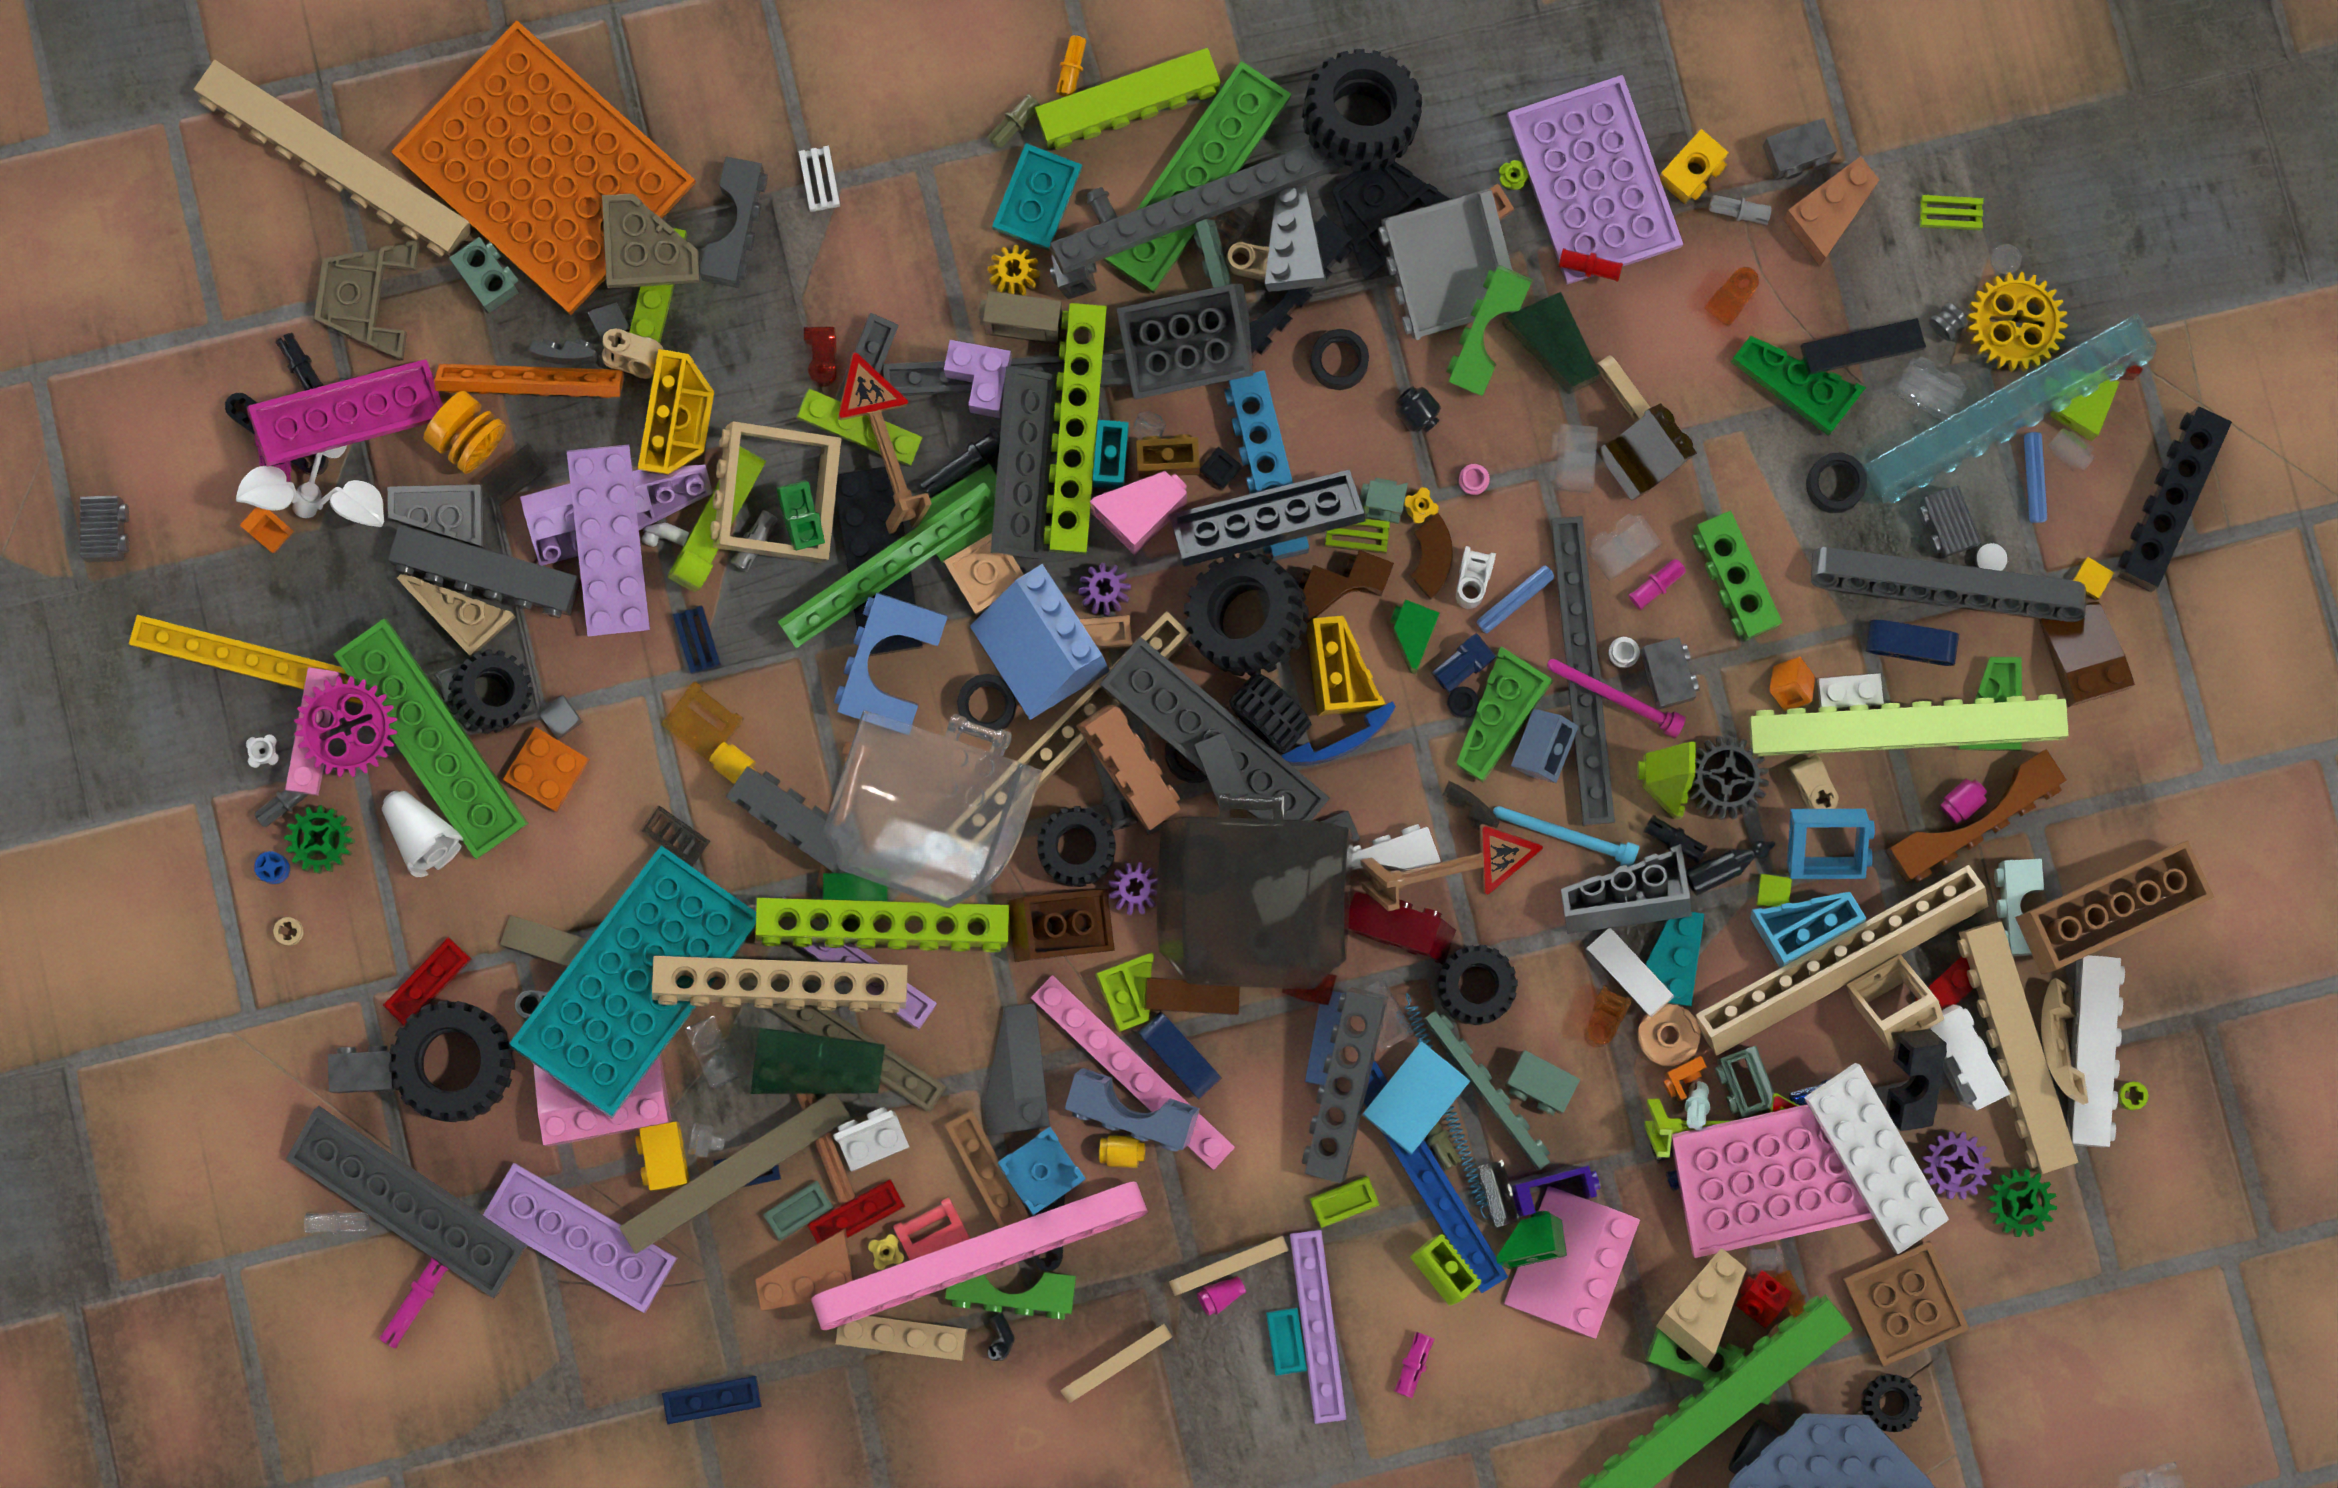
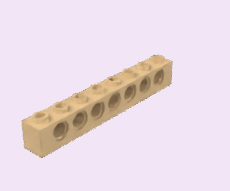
[652,956,908,1013]

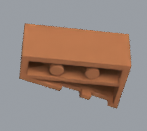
[1783,156,1879,266]
[755,1228,855,1311]

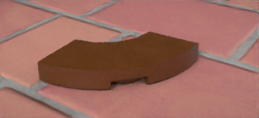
[1411,513,1453,600]

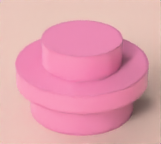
[1458,464,1490,495]

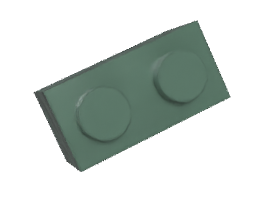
[1505,1050,1581,1116]

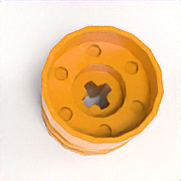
[423,390,506,474]

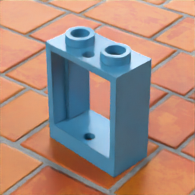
[1787,809,1875,879]

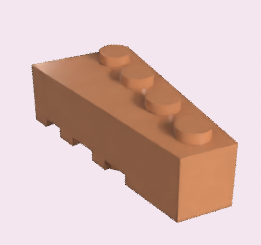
[1076,705,1180,830]

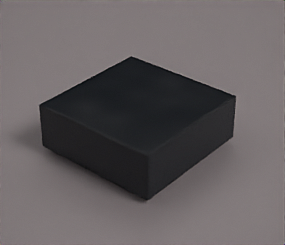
[1200,446,1242,491]

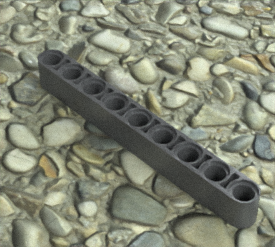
[1811,547,2086,622]

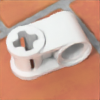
[1455,546,1496,609]

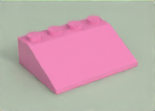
[533,1054,672,1146]
[1504,1186,1640,1339]

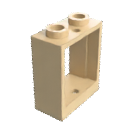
[1846,954,1944,1050]

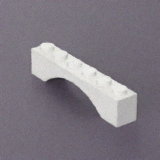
[1251,824,1441,926]

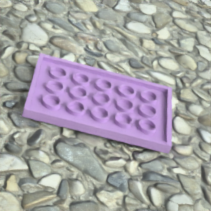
[1507,75,1683,285]

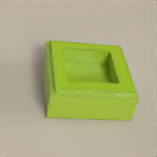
[1756,874,1792,908]

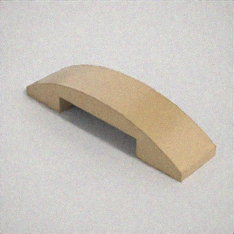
[2041,978,2088,1105]

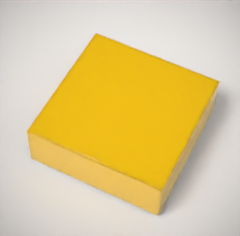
[2073,557,2115,600]

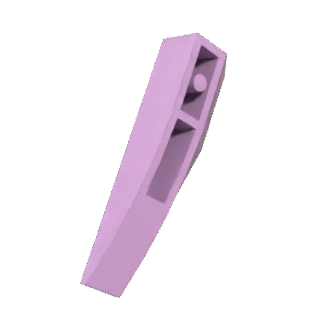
[520,465,713,566]

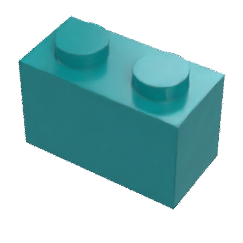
[1093,420,1129,489]

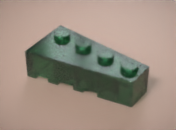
[751,1027,885,1094]

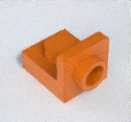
[1663,1056,1707,1101]

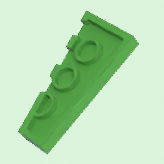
[1456,646,1553,783]

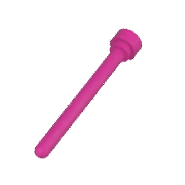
[1547,659,1686,739]

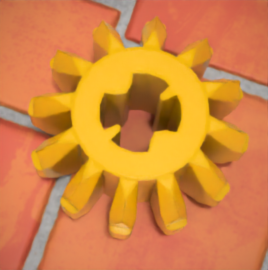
[988,245,1040,296]

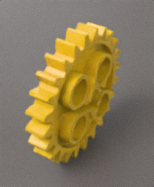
[1966,272,2068,372]

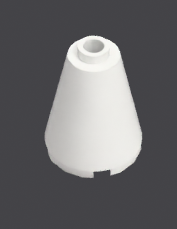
[382,791,463,877]

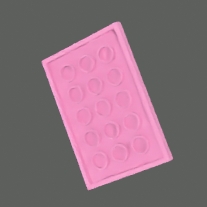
[1671,1104,1874,1258]

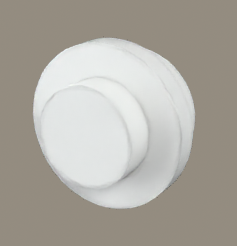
[1608,637,1640,668]

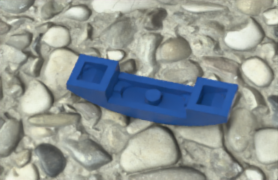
[1281,702,1396,766]

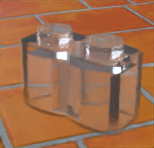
[1588,513,1662,582]

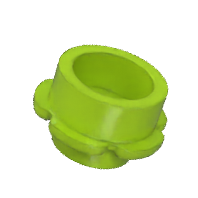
[1499,160,1529,190]

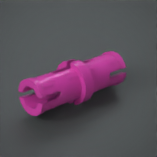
[1394,1332,1435,1398]

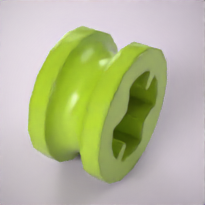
[2118,1081,2149,1111]

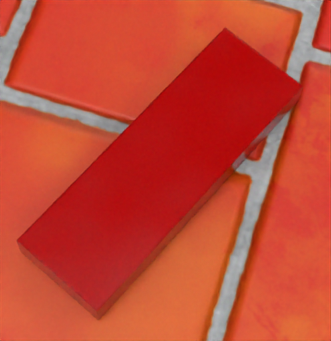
[383,937,472,1026]
[807,1179,905,1244]

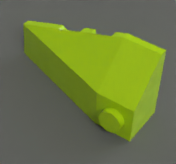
[1637,742,1696,819]

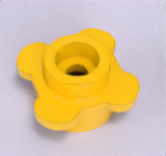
[1404,487,1439,524]

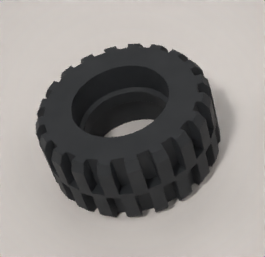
[1302,49,1423,171]
[1184,552,1309,676]
[389,1001,515,1123]

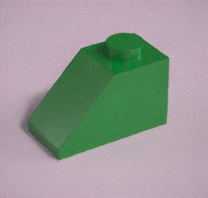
[1390,599,1440,674]
[1496,1211,1567,1269]

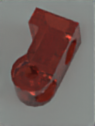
[804,327,837,387]

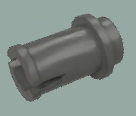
[1086,187,1117,224]

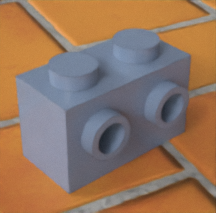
[1511,709,1579,783]

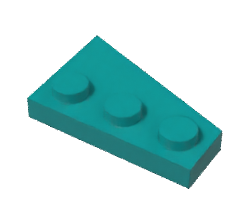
[1629,912,1705,1007]

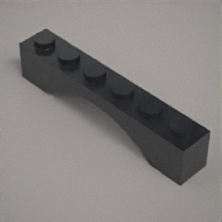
[1249,215,1352,366]

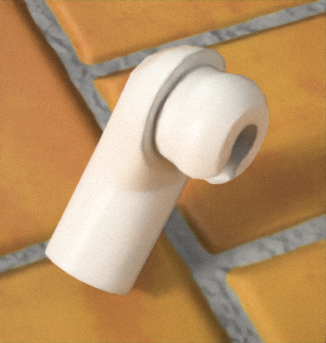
[641,523,689,547]

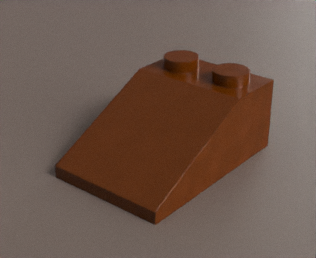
[2039,601,2135,707]
[1007,889,1115,962]

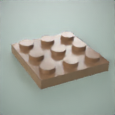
[1842,1241,1970,1367]

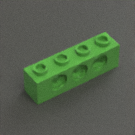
[1692,510,1783,642]
[1645,1327,1773,1405]

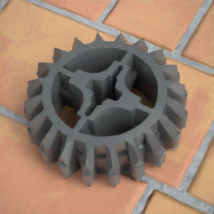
[1688,736,1769,820]

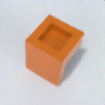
[240,507,294,553]
[1769,656,1815,711]

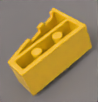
[1306,615,1385,716]

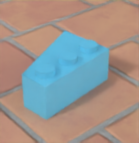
[1750,892,1866,968]

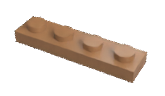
[945,1110,1030,1228]

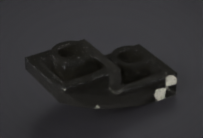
[1442,781,1499,830]

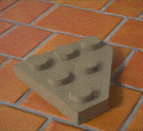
[602,194,700,288]

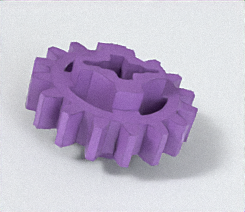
[1921,1131,1991,1200]

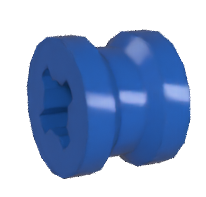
[254,851,290,884]

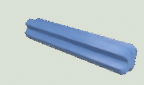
[2024,432,2047,523]
[1476,565,1555,633]

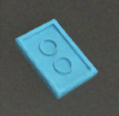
[1362,1041,1470,1155]

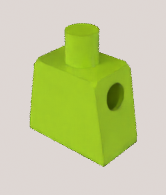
[2039,371,2120,441]

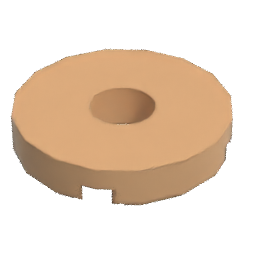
[1638,1004,1701,1067]

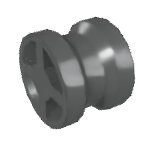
[1929,302,1969,342]

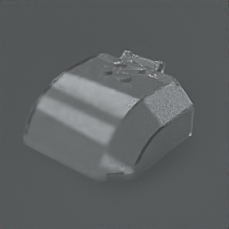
[823,710,1043,908]

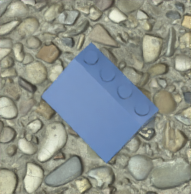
[970,564,1110,720]

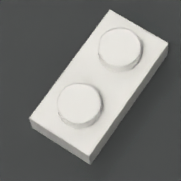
[1817,673,1884,709]

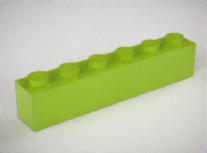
[1035,47,1220,150]

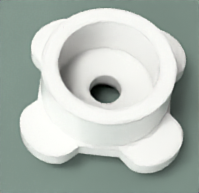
[246,735,279,768]

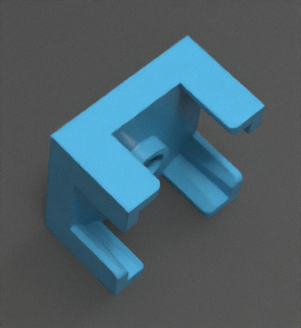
[997,1127,1086,1217]

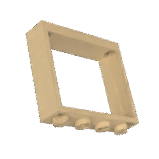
[710,421,841,563]

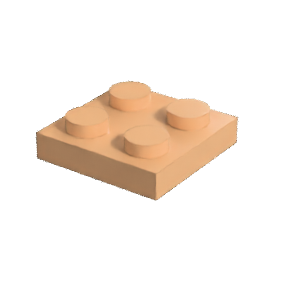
[944,533,1024,615]

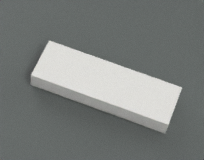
[1587,928,1674,1017]

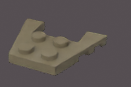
[314,241,420,360]

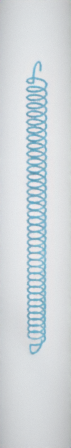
[1405,993,1490,1219]

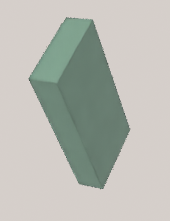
[763,1181,834,1241]

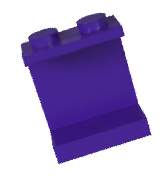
[1510,1166,1600,1217]

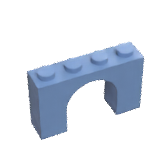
[834,592,948,735]

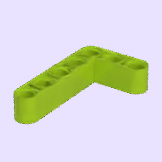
[667,446,766,592]

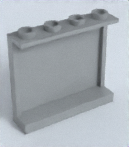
[1378,189,1523,340]

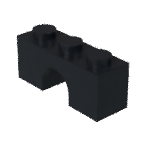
[1885,1029,1947,1131]

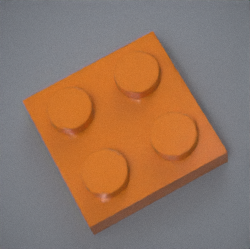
[502,727,590,812]

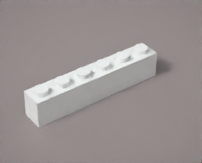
[2067,955,2125,1148]

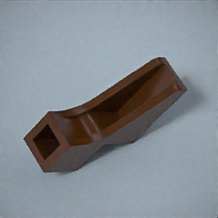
[1299,550,1394,624]

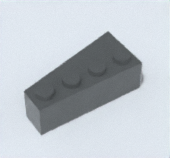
[726,766,859,873]

